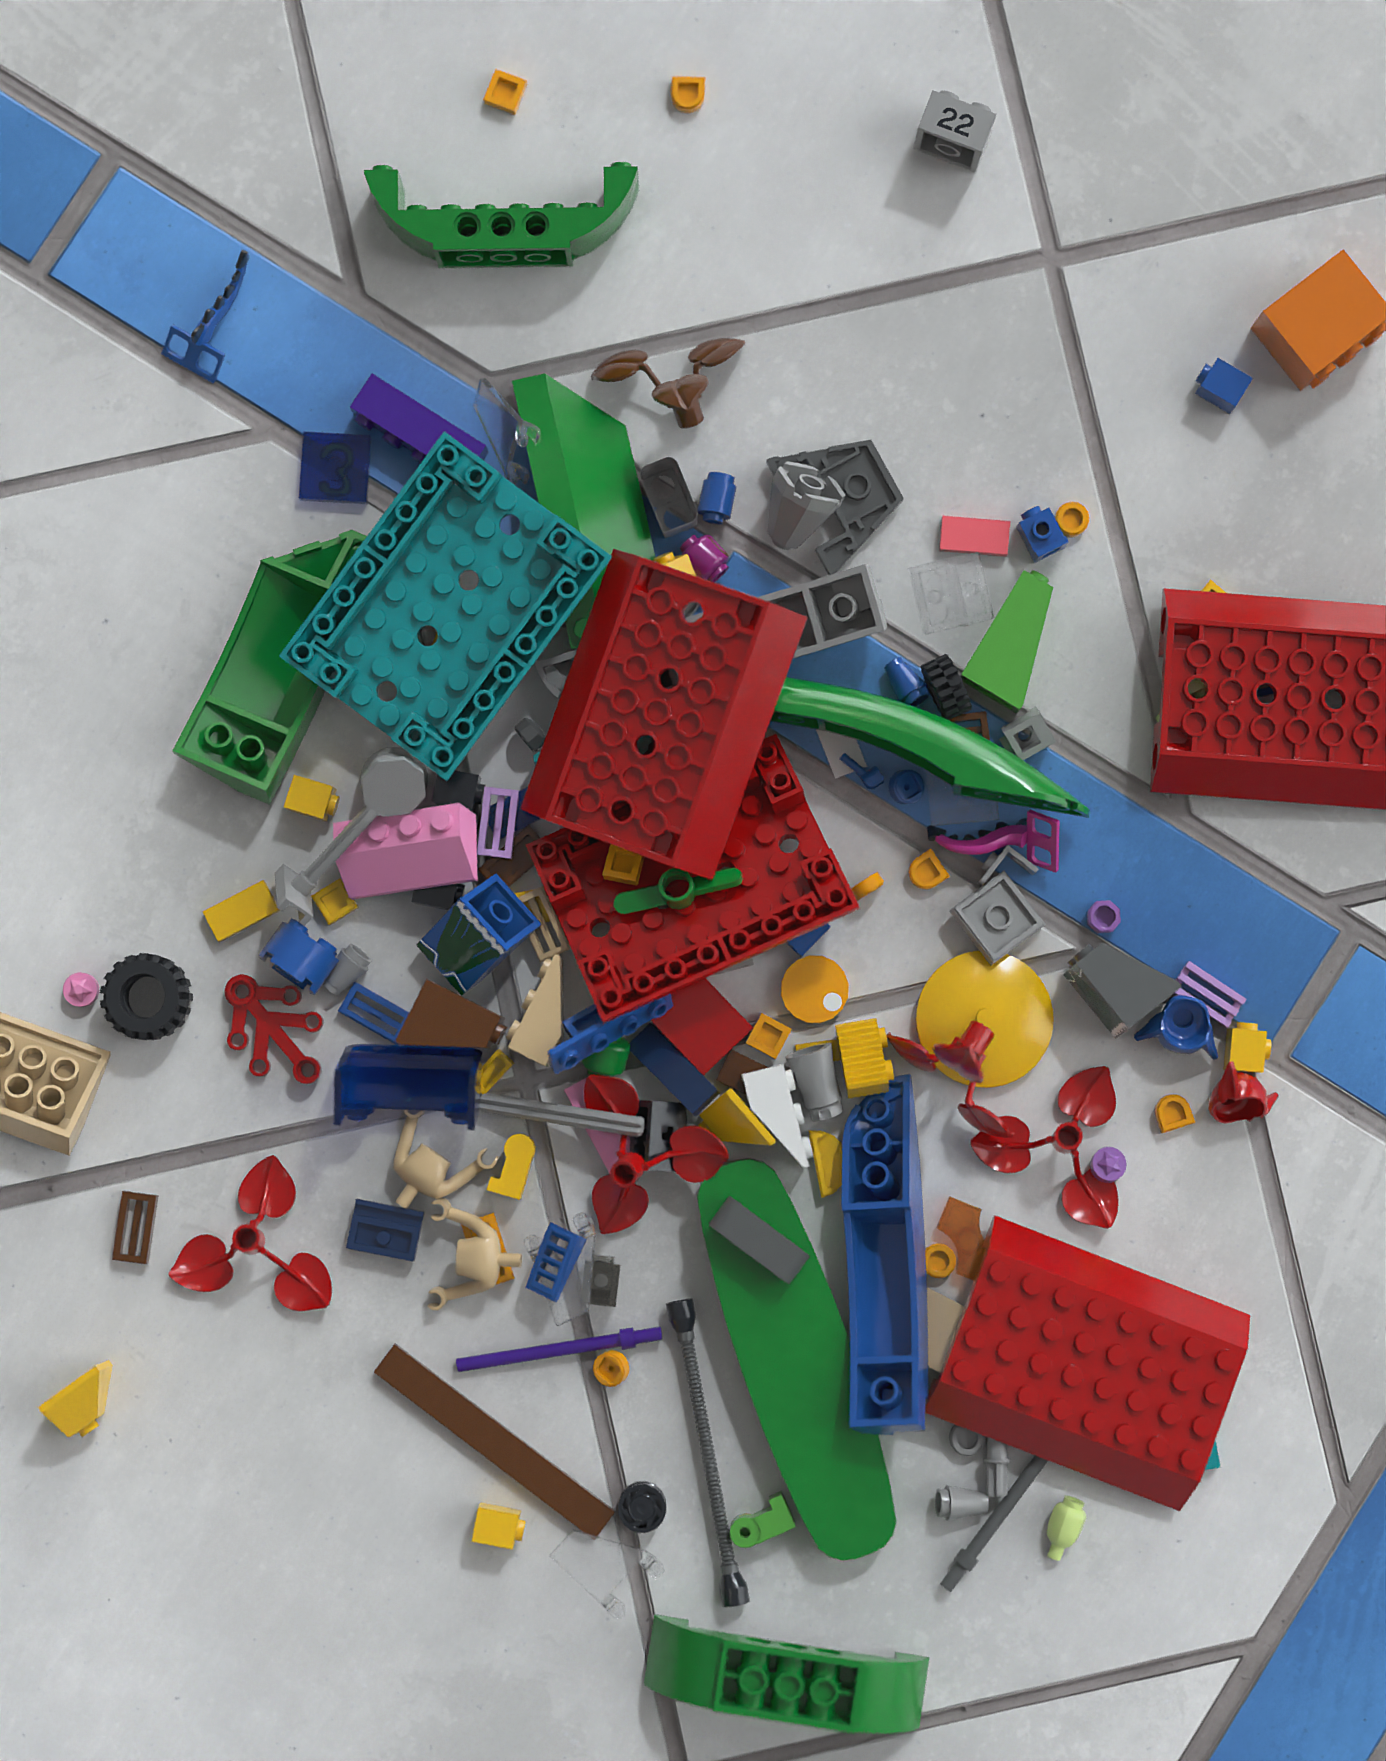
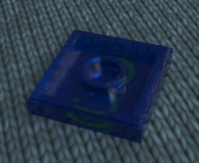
[299,432,372,504]

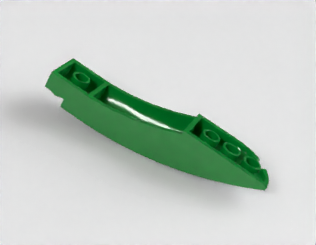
[770,677,1090,818]

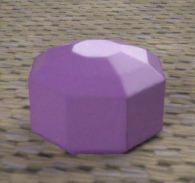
[1086,900,1121,933]

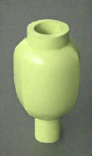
[1047,1495,1086,1561]

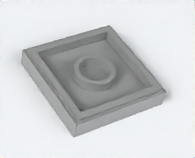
[949,871,1046,965]

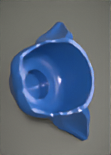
[1134,995,1218,1060]

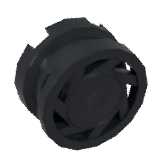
[618,1481,666,1533]

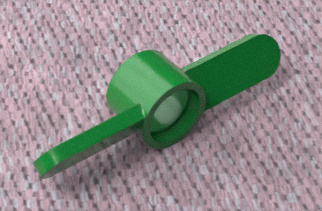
[614,868,743,914]

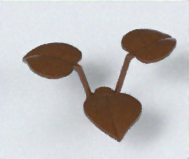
[590,338,745,428]

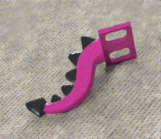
[927,810,1059,873]

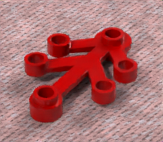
[225,974,324,1084]

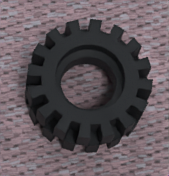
[921,654,972,720]

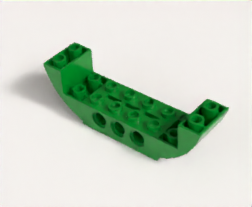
[364,162,639,268]
[644,1614,929,1733]

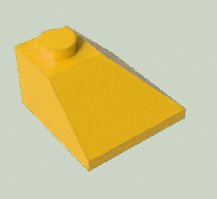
[698,1088,776,1146]
[38,1360,113,1438]

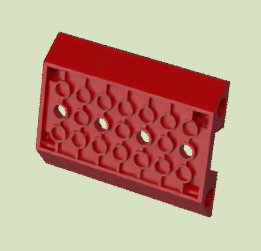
[520,549,808,880]
[1150,588,1386,810]
[526,734,860,1023]

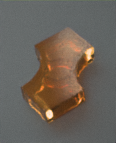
[936,1196,986,1281]

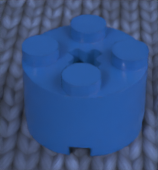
[258,918,339,995]

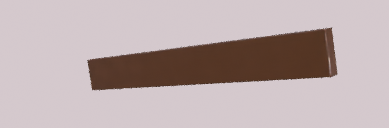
[374,1343,615,1540]

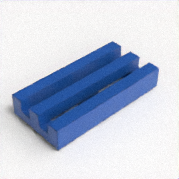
[338,982,409,1045]

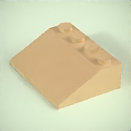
[0,1012,111,1156]

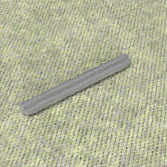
[479,1093,645,1137]

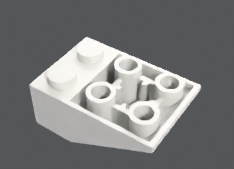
[741,1064,813,1168]

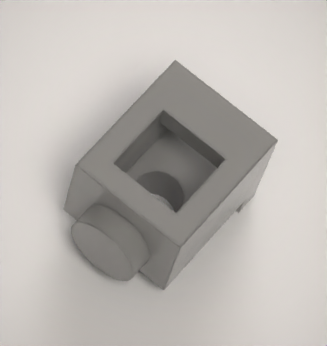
[999,707,1056,760]

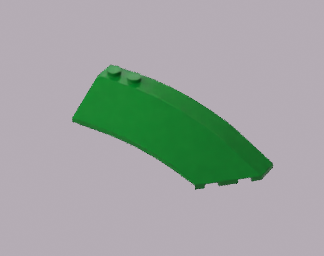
[512,373,655,649]
[172,530,367,805]

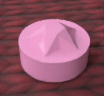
[63,972,100,1007]

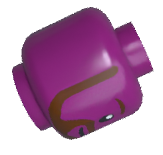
[679,535,729,583]

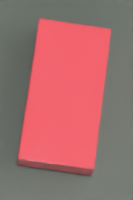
[939,515,1010,557]

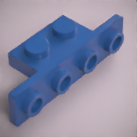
[547,994,673,1074]

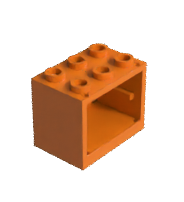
[1250,249,1386,391]

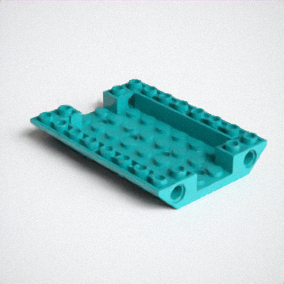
[279,431,613,781]

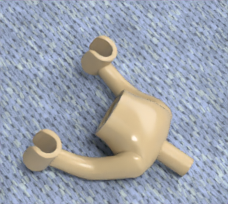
[393,1098,499,1209]
[428,1198,522,1310]

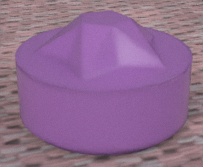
[1090,1147,1127,1183]

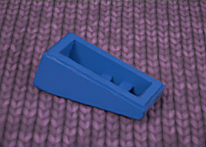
[525,1222,587,1303]

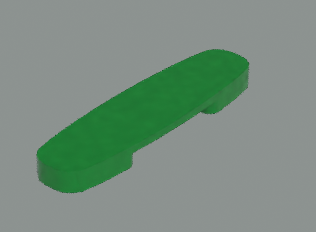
[697,1158,897,1561]

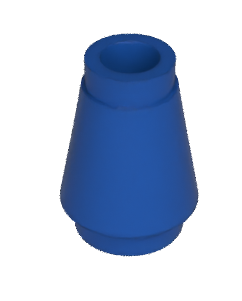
[884,657,930,707]

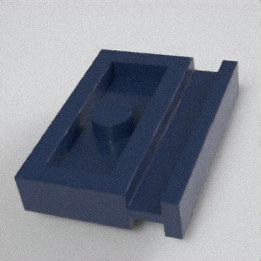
[346,1198,425,1262]

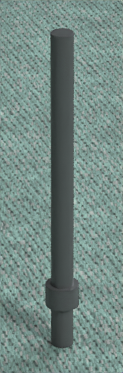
[940,1456,1048,1592]

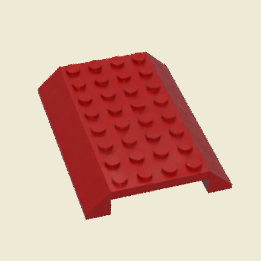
[925,1215,1251,1511]

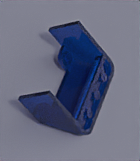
[334,1044,483,1131]

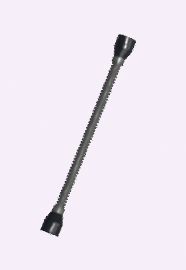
[666,1298,750,1607]

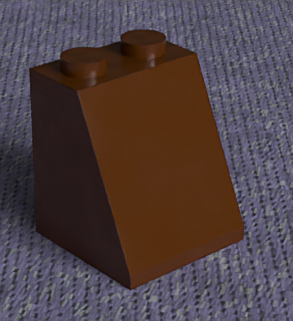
[395,979,508,1049]

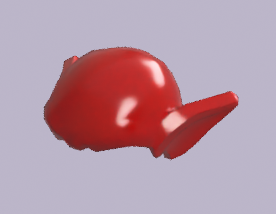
[1208,1061,1279,1124]

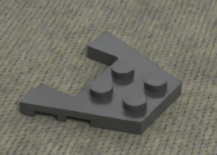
[766,440,904,575]

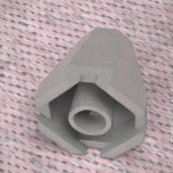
[767,461,846,550]

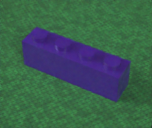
[350,373,488,464]

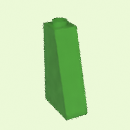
[960,570,1053,714]

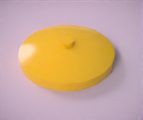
[915,951,1054,1088]

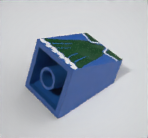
[416,874,542,996]

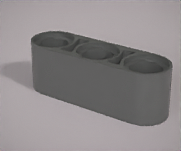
[708,1196,810,1284]

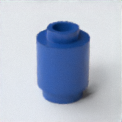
[697,472,737,525]

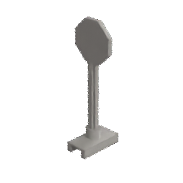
[275,757,426,926]

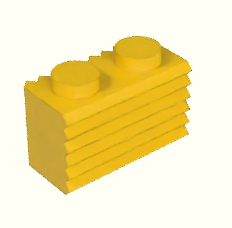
[835,1018,894,1099]

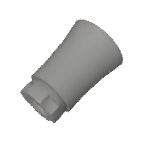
[785,1043,843,1121]

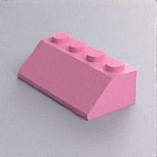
[333,803,477,900]

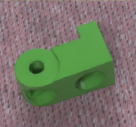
[730,1490,796,1548]

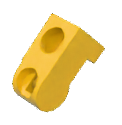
[487,1133,536,1200]

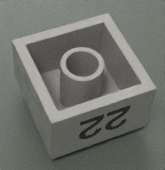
[913,90,996,172]

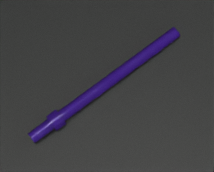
[456,1326,663,1372]

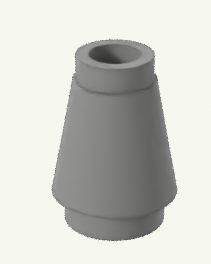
[323,944,371,996]
[935,1485,988,1521]

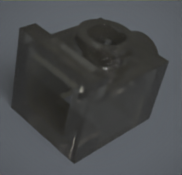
[581,1254,621,1307]

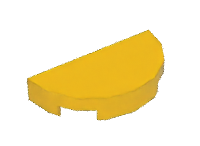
[808,1130,842,1198]

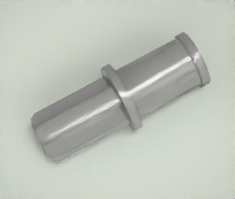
[983,1437,1011,1497]

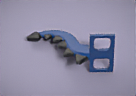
[161,250,249,383]

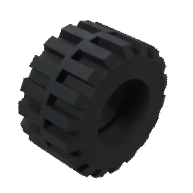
[100,953,193,1040]

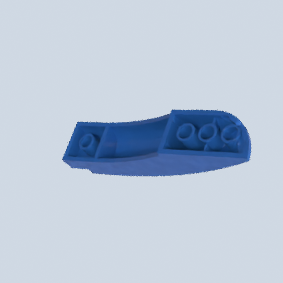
[841,1074,928,1435]

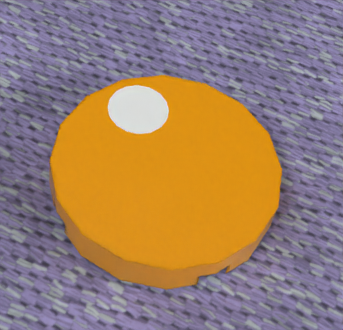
[781,955,849,1023]

